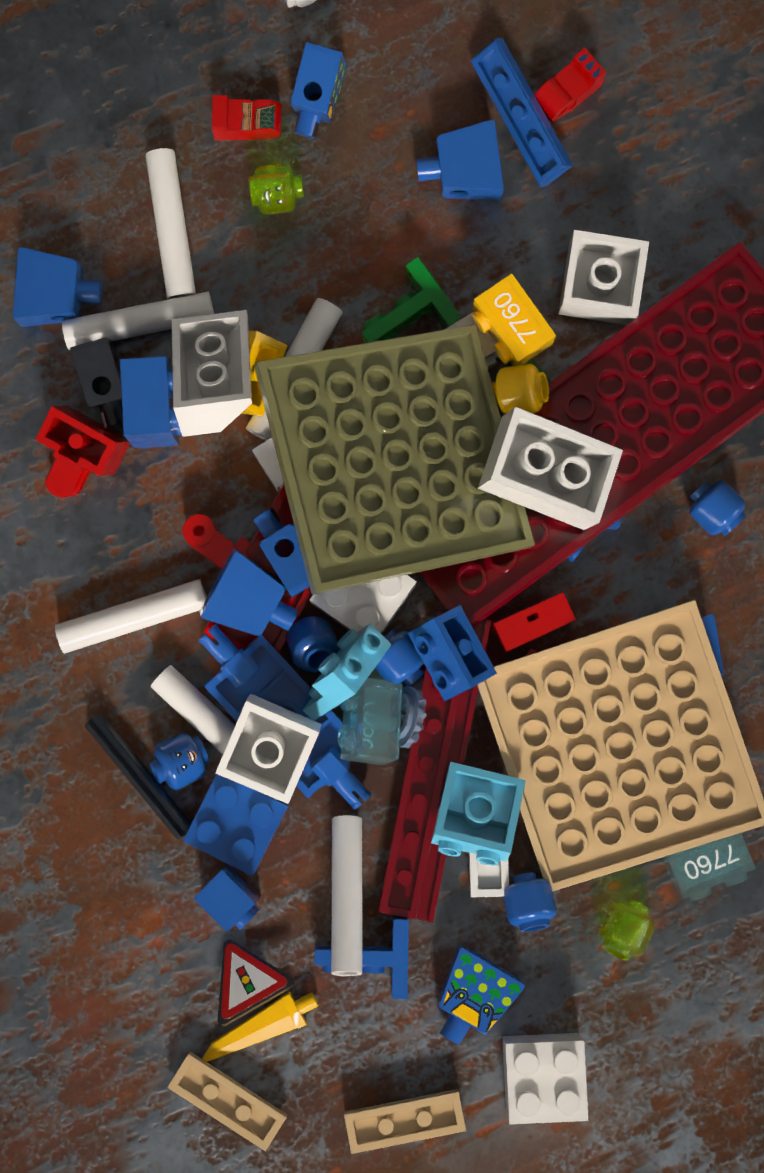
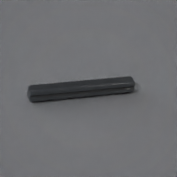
[85,713,192,839]

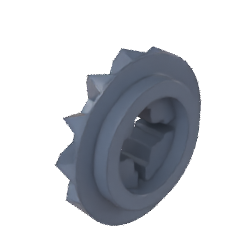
[387,686,427,748]

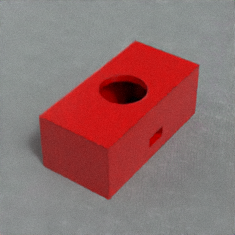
[491,592,576,653]

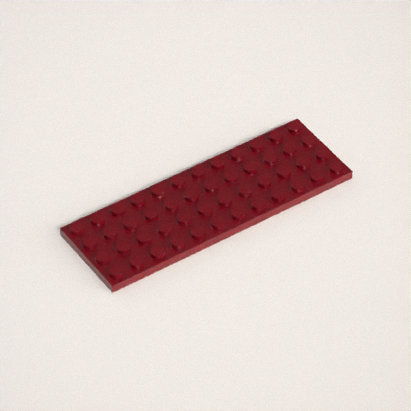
[419,242,764,628]

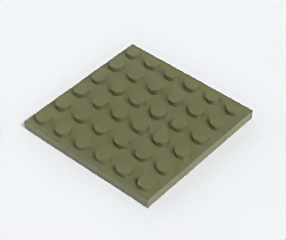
[254,325,535,595]

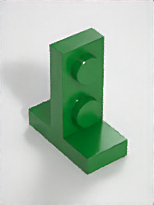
[361,257,461,344]

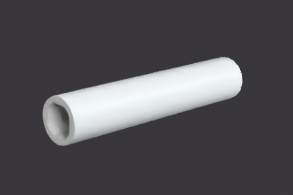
[145,148,196,299]
[62,291,214,350]
[246,298,343,441]
[55,579,207,654]
[151,665,236,754]
[331,815,362,976]

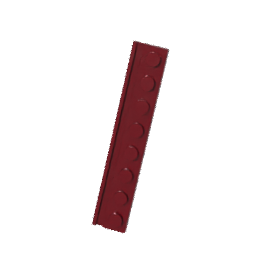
[378,610,491,923]

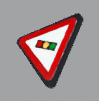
[218,940,295,1026]

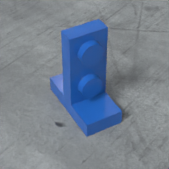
[314,916,409,999]

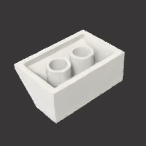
[172,310,252,437]

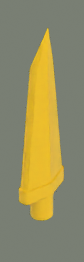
[202,991,319,1062]

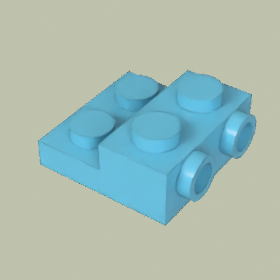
[303,623,392,720]
[431,762,526,866]

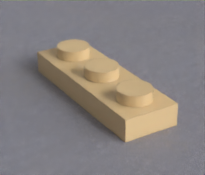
[167,1052,287,1152]
[344,1089,466,1154]

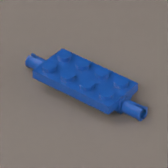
[198,624,371,810]

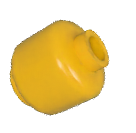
[491,364,549,414]

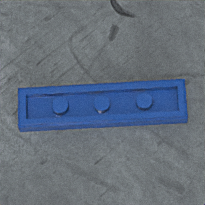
[470,38,574,187]

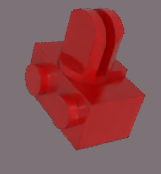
[35,405,130,498]

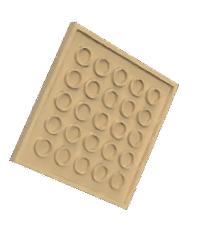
[478,600,764,891]

